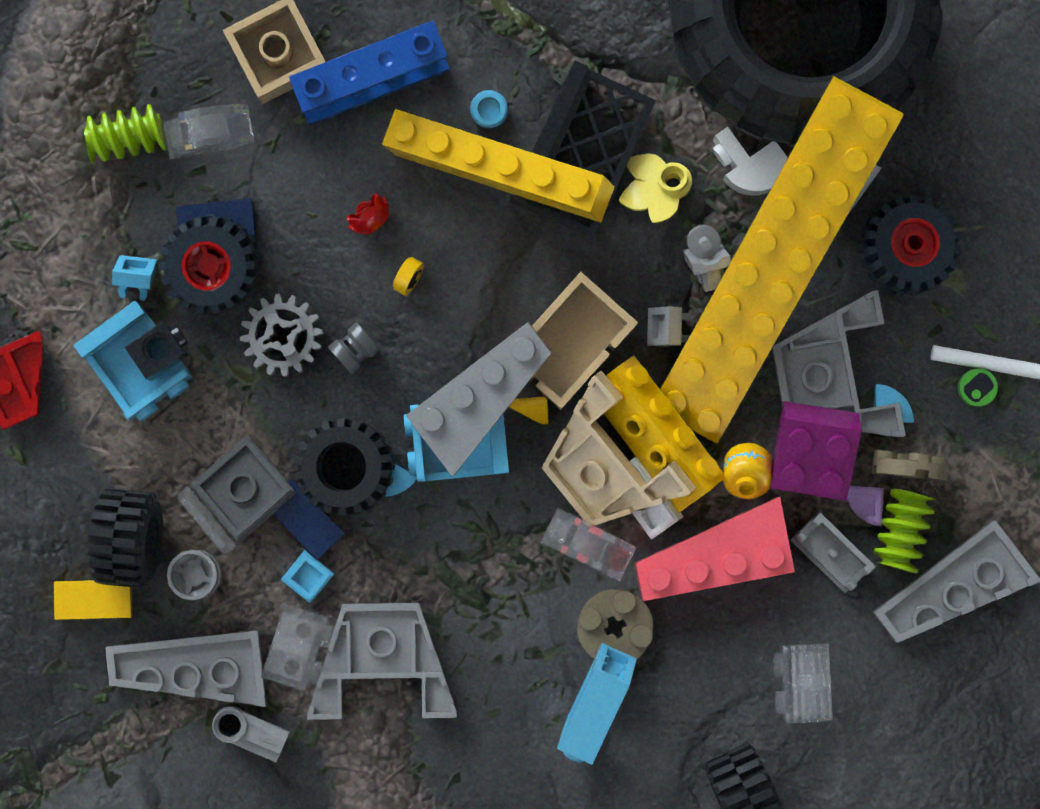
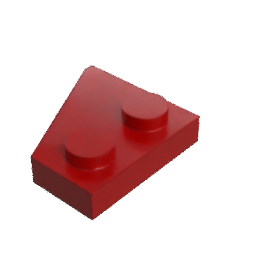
[0,331,44,430]

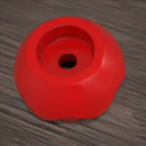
[346,193,390,235]

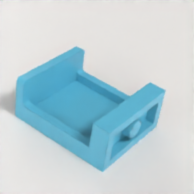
[73,300,193,422]
[404,405,509,482]

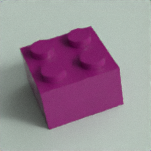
[771,401,862,501]

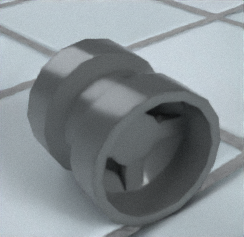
[328,322,381,375]

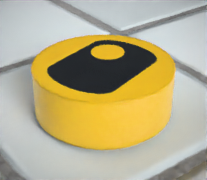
[393,257,424,296]

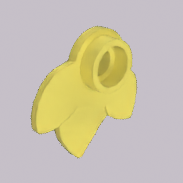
[619,154,692,224]

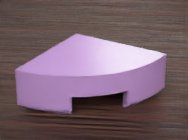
[847,486,884,526]

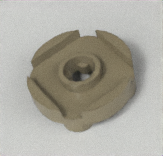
[871,450,949,481]
[577,589,653,659]

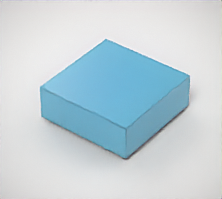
[281,550,335,603]

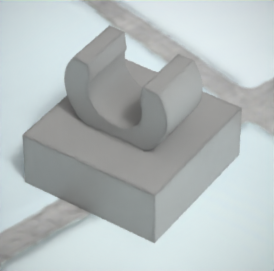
[647,306,691,347]

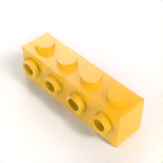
[604,355,723,513]

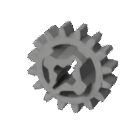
[240,294,324,377]

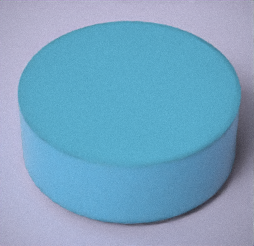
[470,90,508,130]

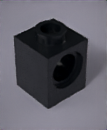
[124,322,189,381]

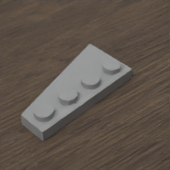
[406,322,552,477]
[873,520,1040,643]
[105,630,267,707]

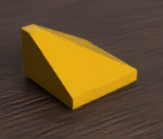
[509,397,548,425]

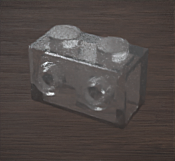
[261,603,335,691]

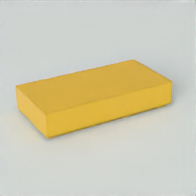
[54,580,133,620]

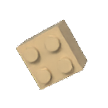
[223,0,325,105]

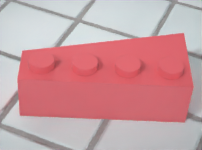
[634,496,795,601]

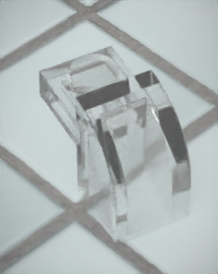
[163,104,255,160]
[541,508,637,581]

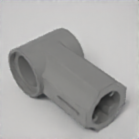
[212,706,290,762]

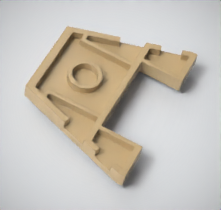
[542,371,697,527]

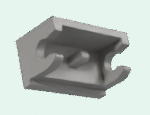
[790,513,876,593]

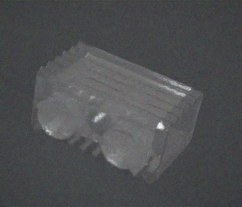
[773,643,833,723]

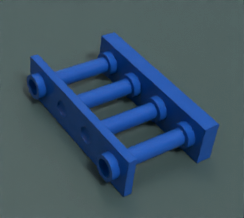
[289,20,450,126]

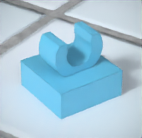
[112,255,157,301]

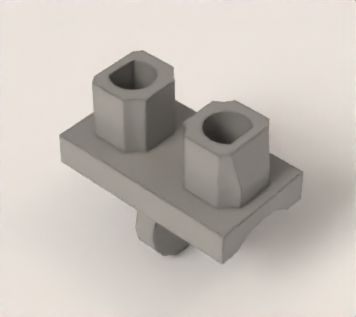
[683,225,731,292]

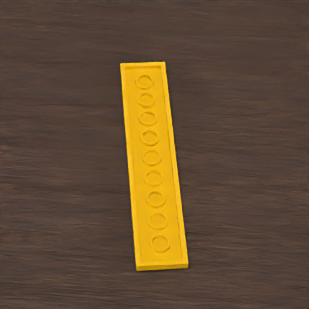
[660,76,904,444]

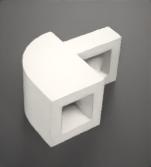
[712,127,788,196]

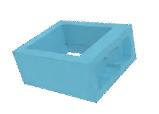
[557,643,637,765]

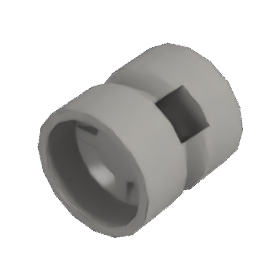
[167,549,223,600]

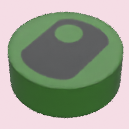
[958,368,998,407]

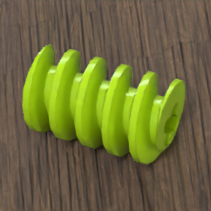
[84,104,167,164]
[873,489,936,573]

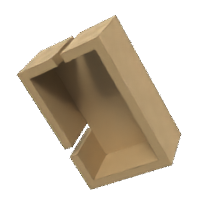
[529,272,638,410]

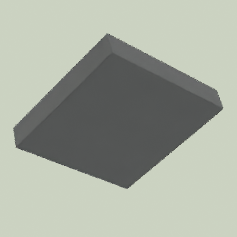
[190,435,297,543]

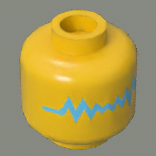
[723,443,773,499]

